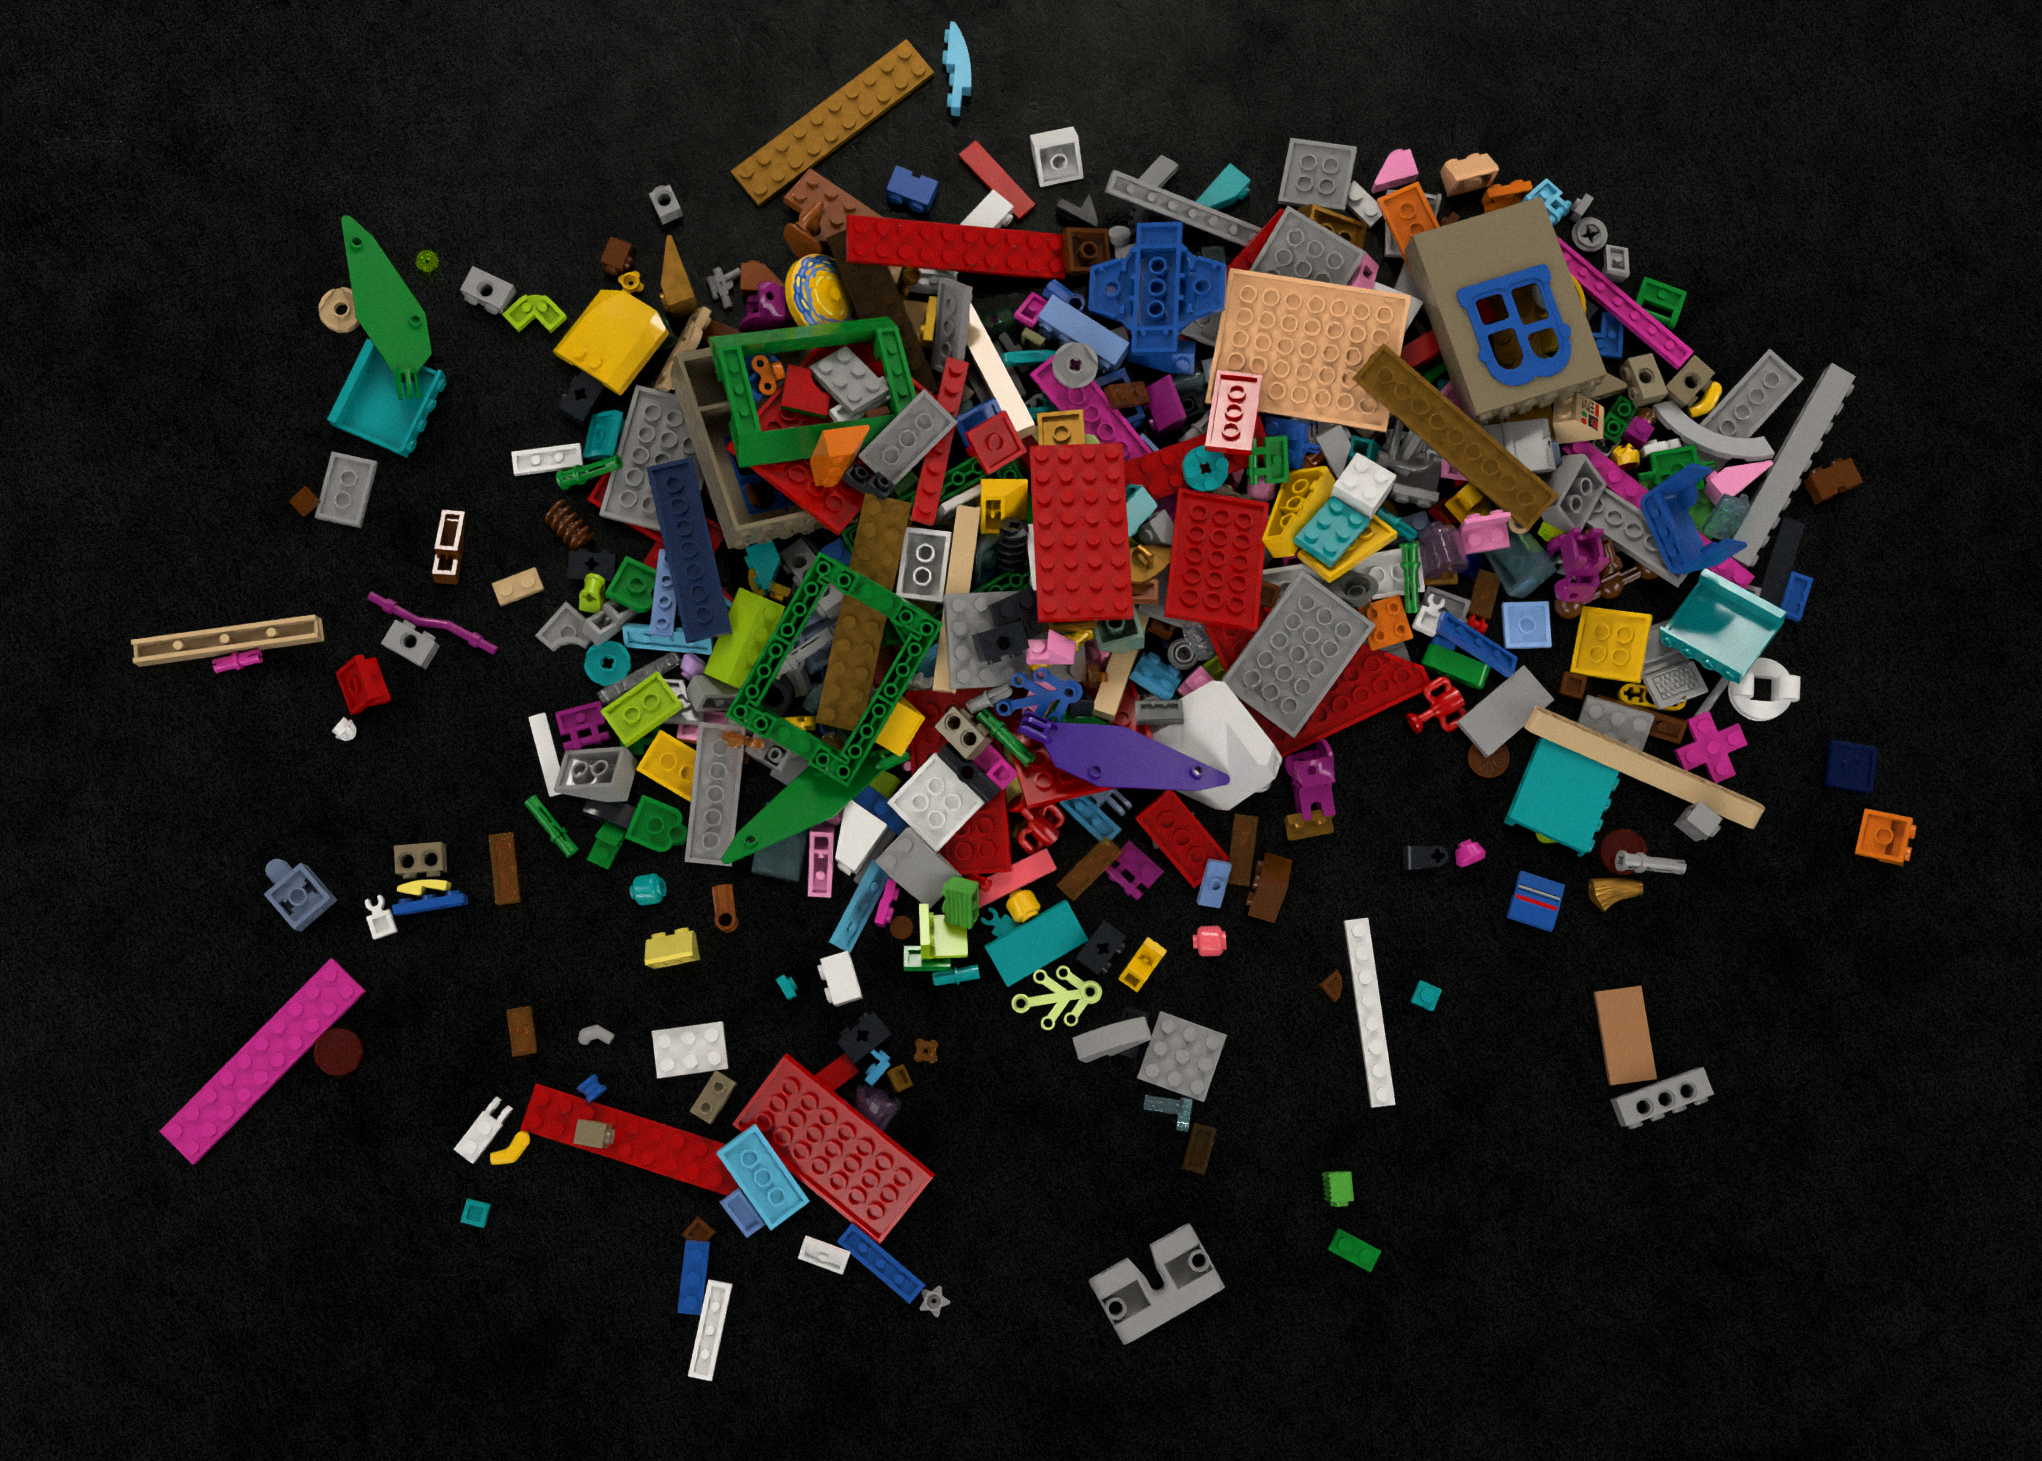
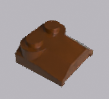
[1062,227,1110,277]

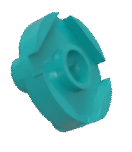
[1181,445,1229,492]
[584,640,632,687]

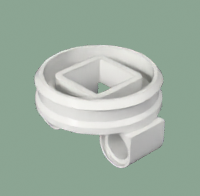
[1728,658,1800,721]

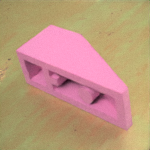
[1703,460,1774,509]
[808,822,836,898]

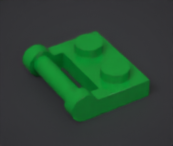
[1635,277,1687,331]

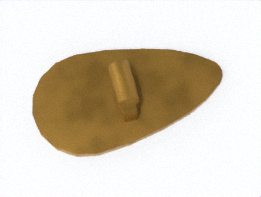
[1129,544,1171,584]

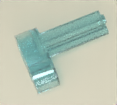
[1143,1095,1193,1132]

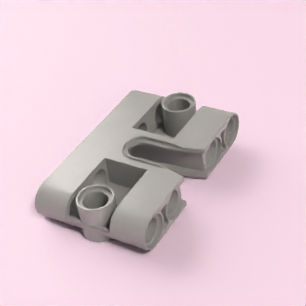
[1089,1223,1225,1345]

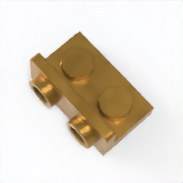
[1284,809,1335,841]

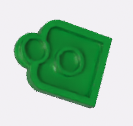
[605,556,657,613]
[624,795,688,852]

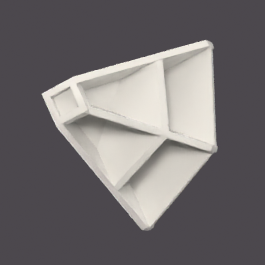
[1149,681,1283,810]

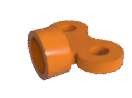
[751,355,785,395]

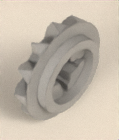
[1571,217,1608,253]

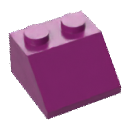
[1141,374,1186,437]

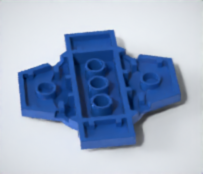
[1088,222,1227,355]

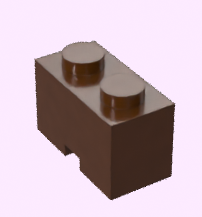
[1803,458,1863,505]

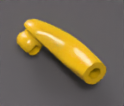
[1687,382,1722,418]
[490,1130,530,1165]

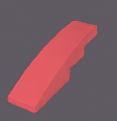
[978,848,1057,908]

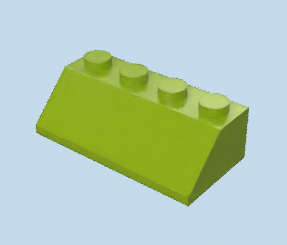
[703,587,785,689]

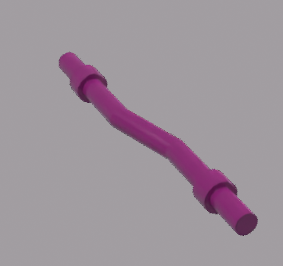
[367,592,498,655]

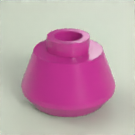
[1455,839,1486,867]

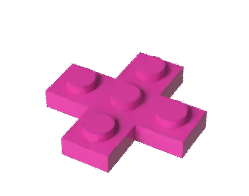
[1674,711,1748,783]

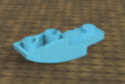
[942,21,971,116]

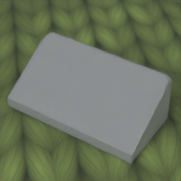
[1139,155,1179,188]

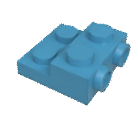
[1129,651,1183,700]

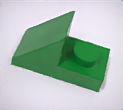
[587,821,628,870]

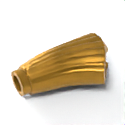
[1589,878,1643,912]

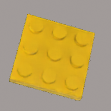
[1570,606,1653,683]

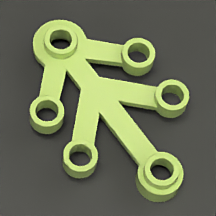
[1012,966,1102,1030]

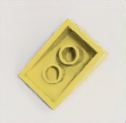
[645,928,700,969]

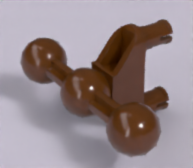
[1554,527,1659,619]

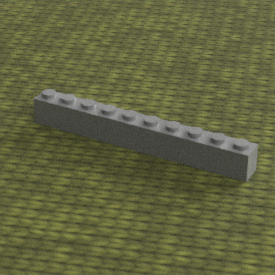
[1729,363,1856,569]

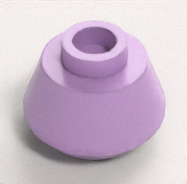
[680,653,707,681]

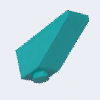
[1196,163,1250,210]

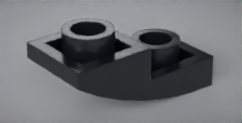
[1179,388,1211,420]
[841,462,896,500]
[581,799,636,831]

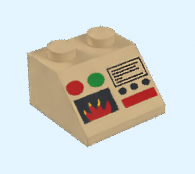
[1552,393,1604,444]

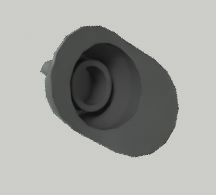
[1323,570,1379,608]

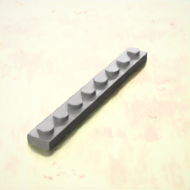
[1105,170,1262,247]

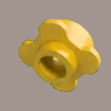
[618,271,644,295]

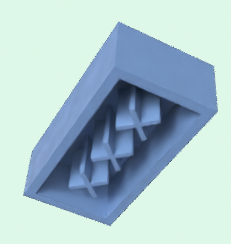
[1037,294,1129,376]

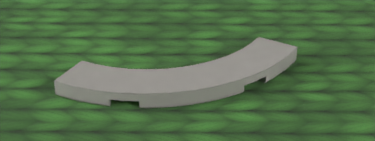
[1651,400,1775,461]

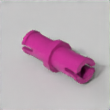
[212,648,263,673]

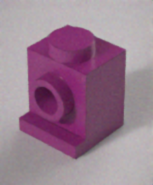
[1620,416,1654,450]

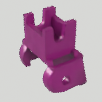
[739,281,799,333]
[1547,527,1610,603]
[1284,739,1336,820]

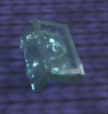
[1701,493,1751,540]

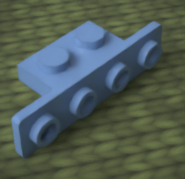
[650,549,680,637]

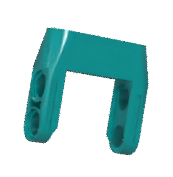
[1000,350,1058,422]

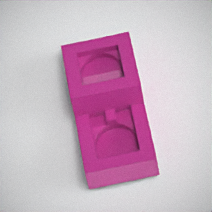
[974,743,1017,790]

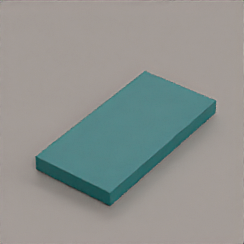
[984,899,1088,987]

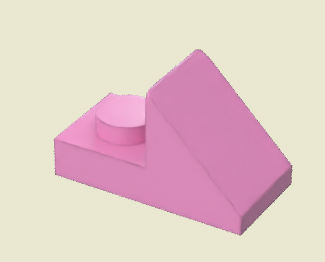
[1026,630,1076,664]

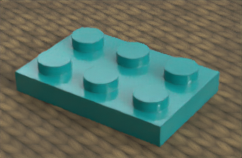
[1294,496,1371,568]

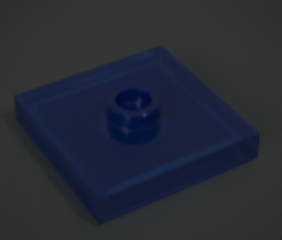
[1824,740,1878,793]

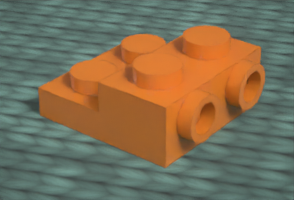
[1855,809,1917,866]

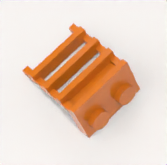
[1481,180,1533,214]

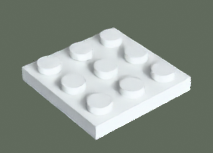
[887,752,985,852]

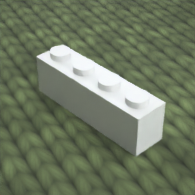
[947,190,1014,276]

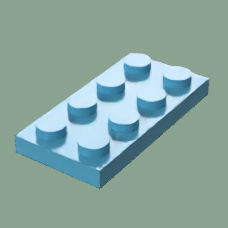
[716,1124,810,1230]

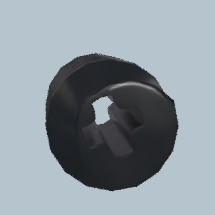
[995,517,1029,571]

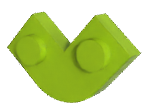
[502,295,568,333]

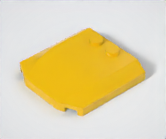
[553,290,669,396]

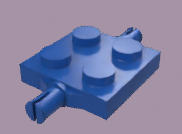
[1264,415,1321,469]

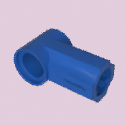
[1042,279,1085,314]

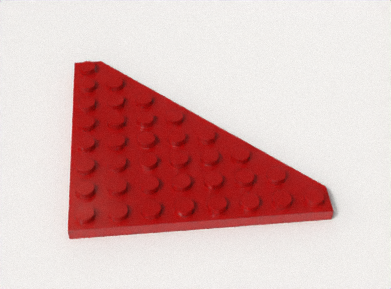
[1202,605,1430,758]

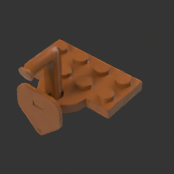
[783,168,883,259]

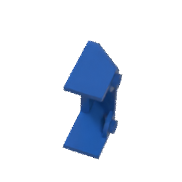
[1640,463,1747,575]

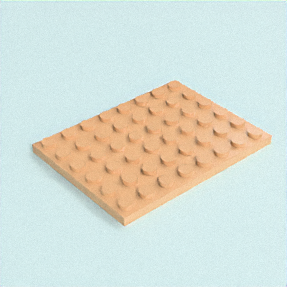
[1205,268,1411,433]

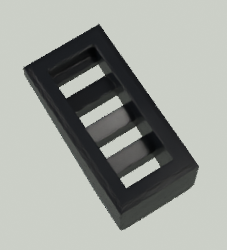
[1066,684,1095,717]

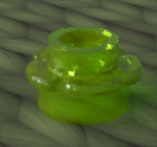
[416,250,439,272]

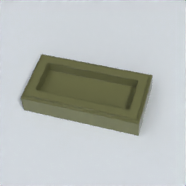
[1021,327,1045,351]

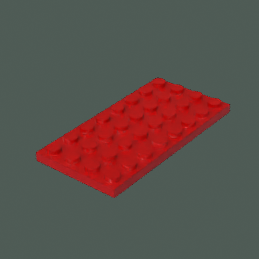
[1029,443,1134,623]
[905,687,1013,875]
[732,1053,935,1245]

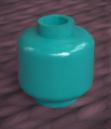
[630,873,667,906]

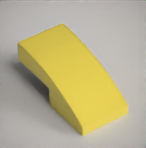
[397,880,452,897]

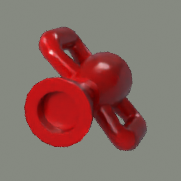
[1406,676,1467,734]
[1007,793,1065,855]

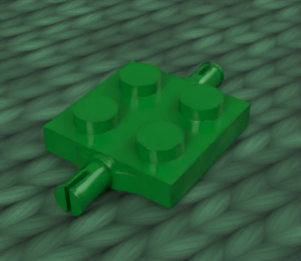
[1638,445,1716,491]

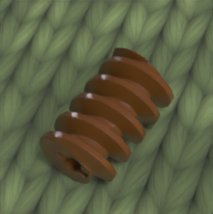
[545,499,595,550]

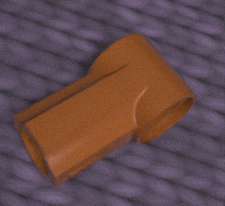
[712,884,738,933]

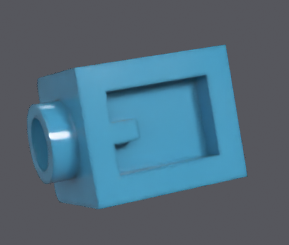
[865,1049,891,1086]

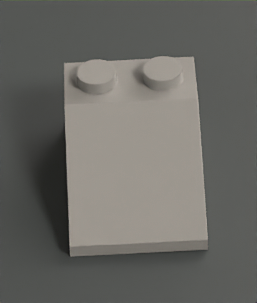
[554,747,639,802]
[875,827,962,909]

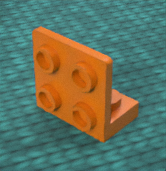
[1355,595,1413,651]

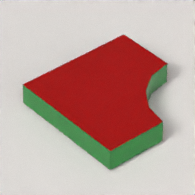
[780,364,830,419]

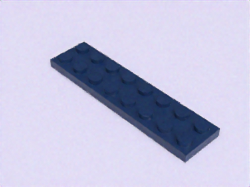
[647,457,732,644]

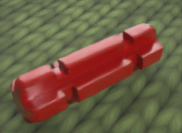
[961,874,992,892]

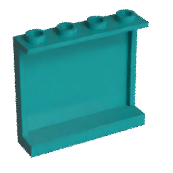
[327,339,446,458]
[1658,569,1786,684]
[1504,737,1620,857]

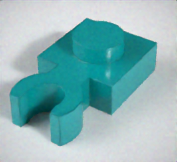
[981,907,1020,938]

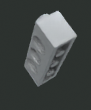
[779,538,843,623]
[1611,1067,1714,1129]

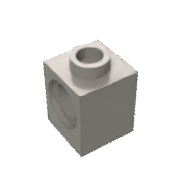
[649,184,683,225]

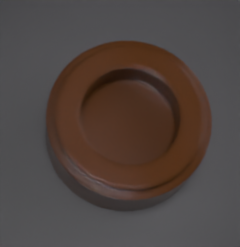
[890,916,913,940]

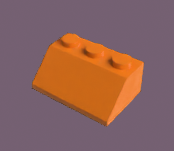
[809,425,870,487]

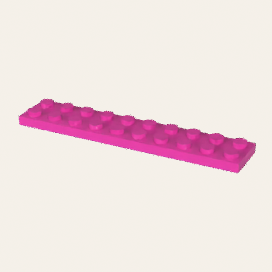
[1029,354,1177,523]
[160,958,366,1164]

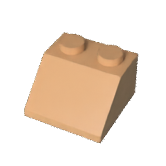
[1440,153,1499,197]

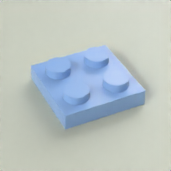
[1501,601,1552,649]

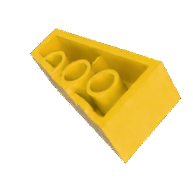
[1262,466,1336,558]

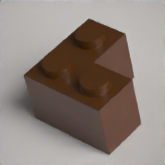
[1245,852,1292,923]

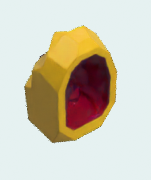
[1610,443,1640,471]

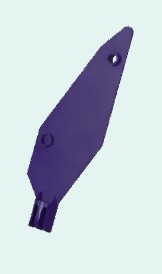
[1017,710,1230,791]

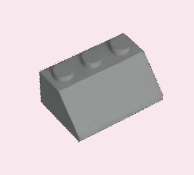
[1541,454,1607,533]

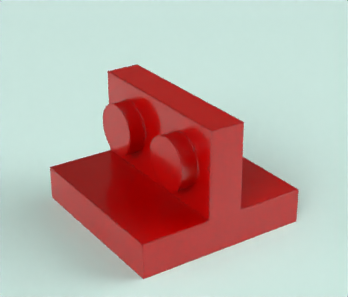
[964,410,1027,475]
[336,654,391,715]

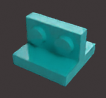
[583,410,626,460]

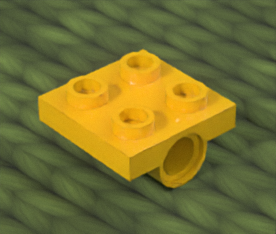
[1444,482,1489,524]

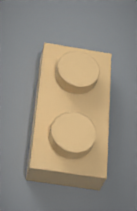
[492,567,544,606]

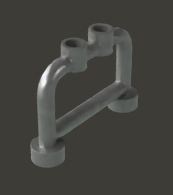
[1375,418,1440,473]

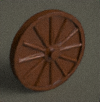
[1468,743,1510,778]

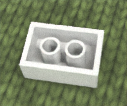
[896,527,953,605]

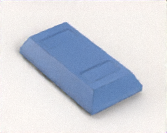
[720,1188,766,1238]

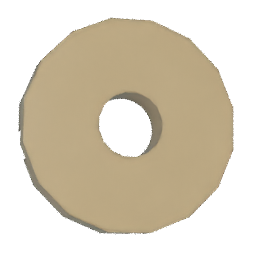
[319,287,360,333]

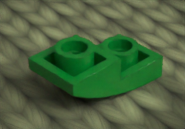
[1603,395,1638,444]

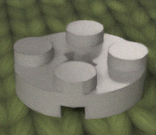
[1052,342,1098,389]

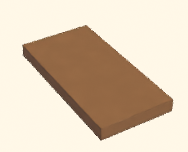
[1593,986,1657,1085]

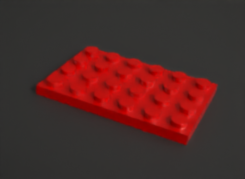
[1164,488,1269,632]

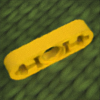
[1617,684,1686,712]

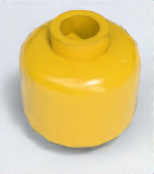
[1006,888,1041,923]

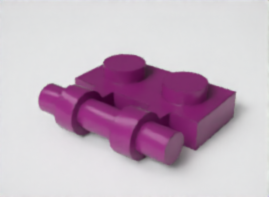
[555,701,611,751]
[1103,840,1164,901]

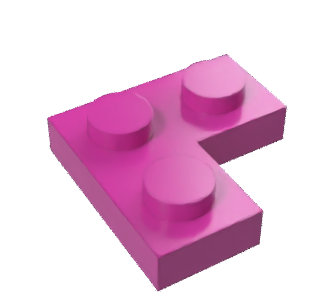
[874,879,900,928]

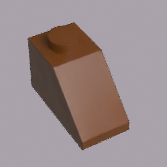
[740,260,785,297]

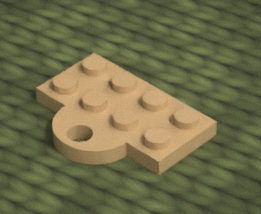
[652,306,711,392]

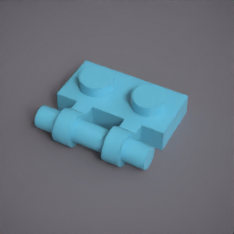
[1521,178,1572,225]

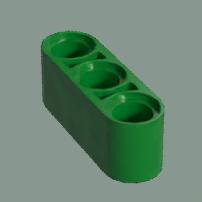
[1421,643,1491,690]

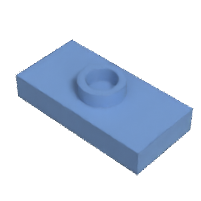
[1196,858,1232,908]

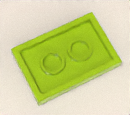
[600,671,684,748]

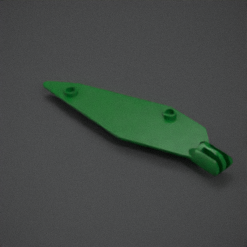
[341,215,432,400]
[721,747,910,864]

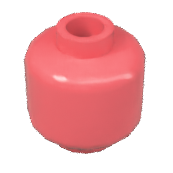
[1193,926,1226,957]

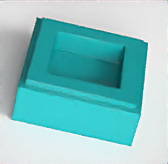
[460,1198,491,1228]

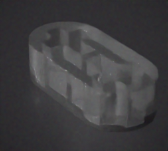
[1182,621,1216,661]

